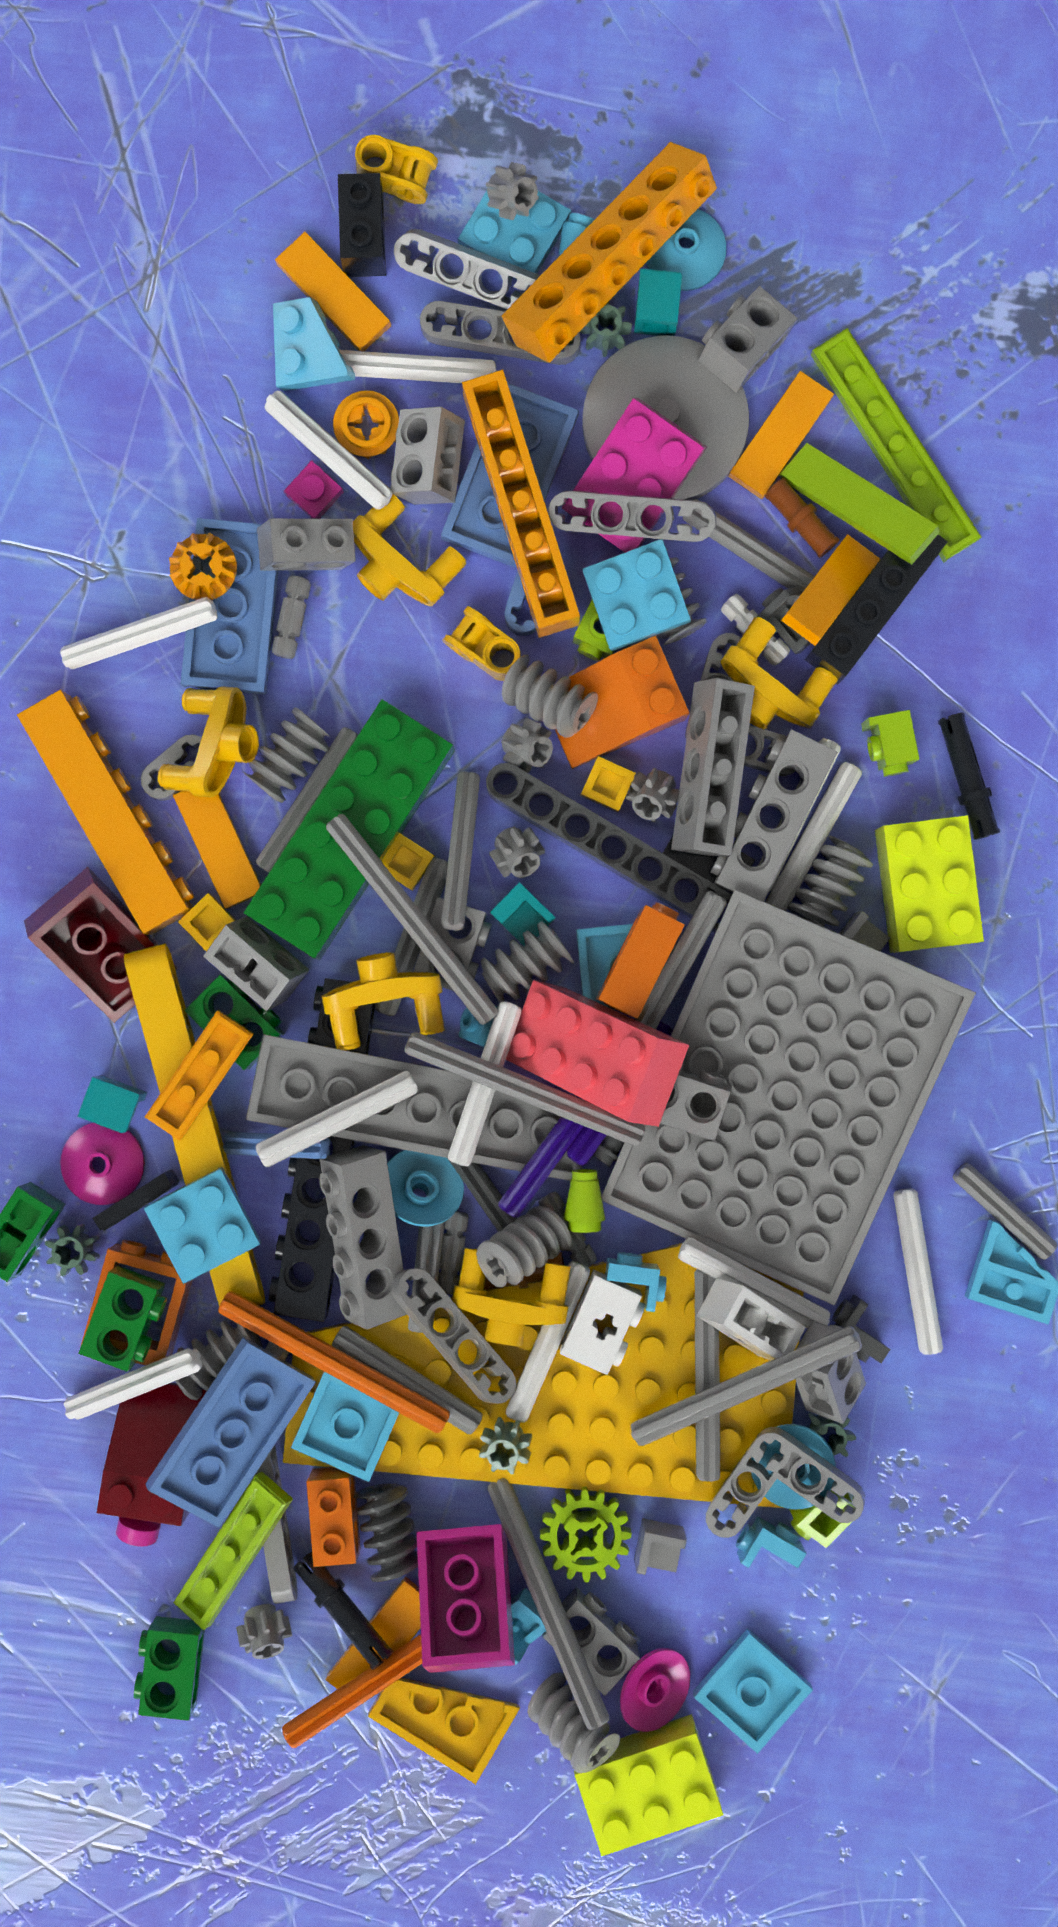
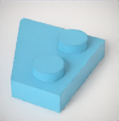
[273,297,355,391]
[965,1220,1058,1325]

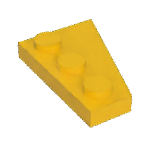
[368,1677,520,1785]

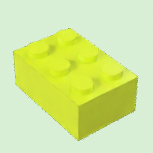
[875,815,984,953]
[574,1714,723,1856]

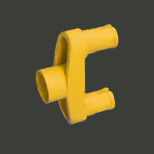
[353,494,466,607]
[721,617,838,729]
[158,686,259,798]
[322,952,445,1051]
[452,1248,571,1346]

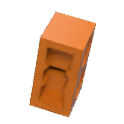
[306,1467,361,1567]

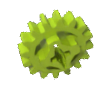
[540,1487,632,1582]

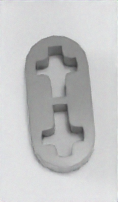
[141,734,202,801]

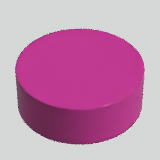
[116,1517,161,1547]

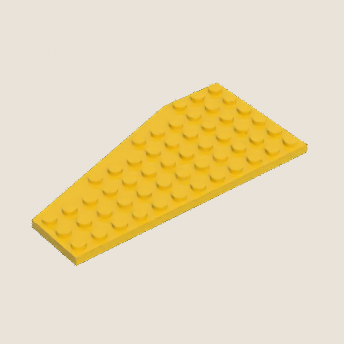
[283,1243,804,1509]

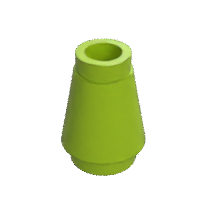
[564,1169,606,1233]

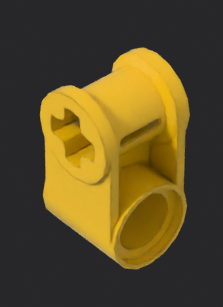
[355,134,438,204]
[442,606,521,681]

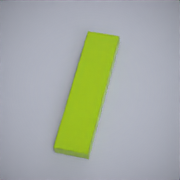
[780,443,939,565]
[173,1471,293,1630]

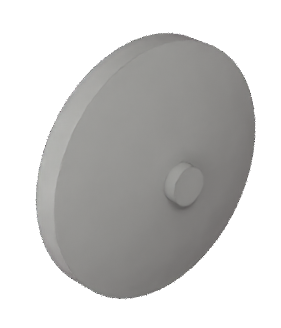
[582,336,749,500]

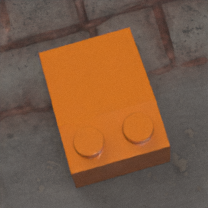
[554,635,689,769]

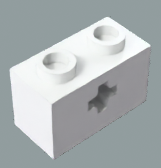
[559,1269,645,1375]
[697,1278,806,1360]

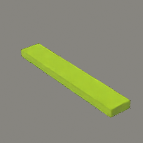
[810,328,982,563]

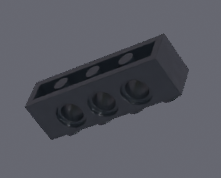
[805,535,948,685]

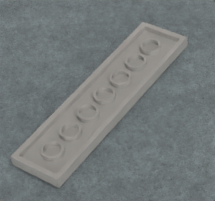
[246,1034,582,1181]

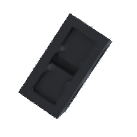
[338,173,386,277]

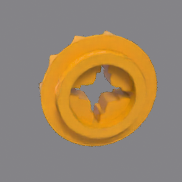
[333,390,399,459]
[169,532,237,600]

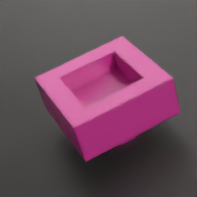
[284,460,344,519]

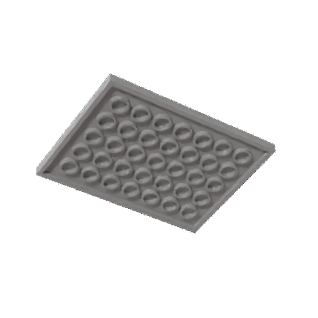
[601,890,976,1306]

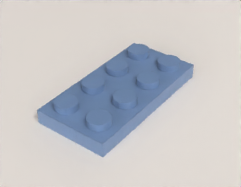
[441,383,579,568]
[181,518,278,695]
[145,1337,316,1528]

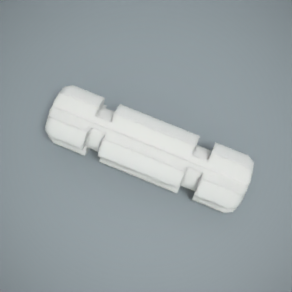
[721,594,790,666]

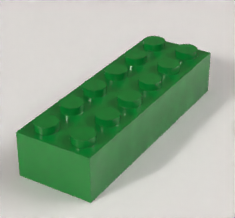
[243,699,455,960]

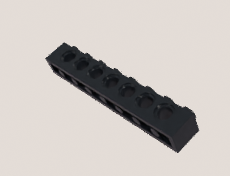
[268,978,375,1322]

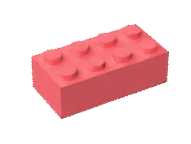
[506,980,689,1127]

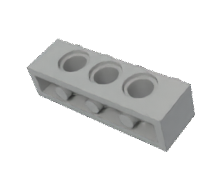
[671,678,755,856]
[711,729,838,901]
[319,1145,408,1330]

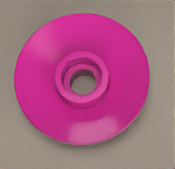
[60,1123,145,1205]
[620,1648,690,1732]

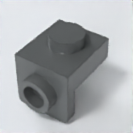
[757,587,811,654]
[832,1295,890,1363]

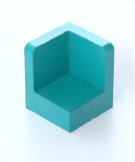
[634,269,682,336]
[490,882,555,946]
[77,1075,147,1133]

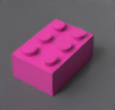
[562,398,707,553]
[417,1524,515,1673]

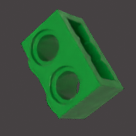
[184,975,285,1070]
[0,1182,66,1282]
[78,1266,167,1372]
[134,1616,205,1721]

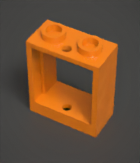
[596,902,685,1019]
[81,1240,193,1366]

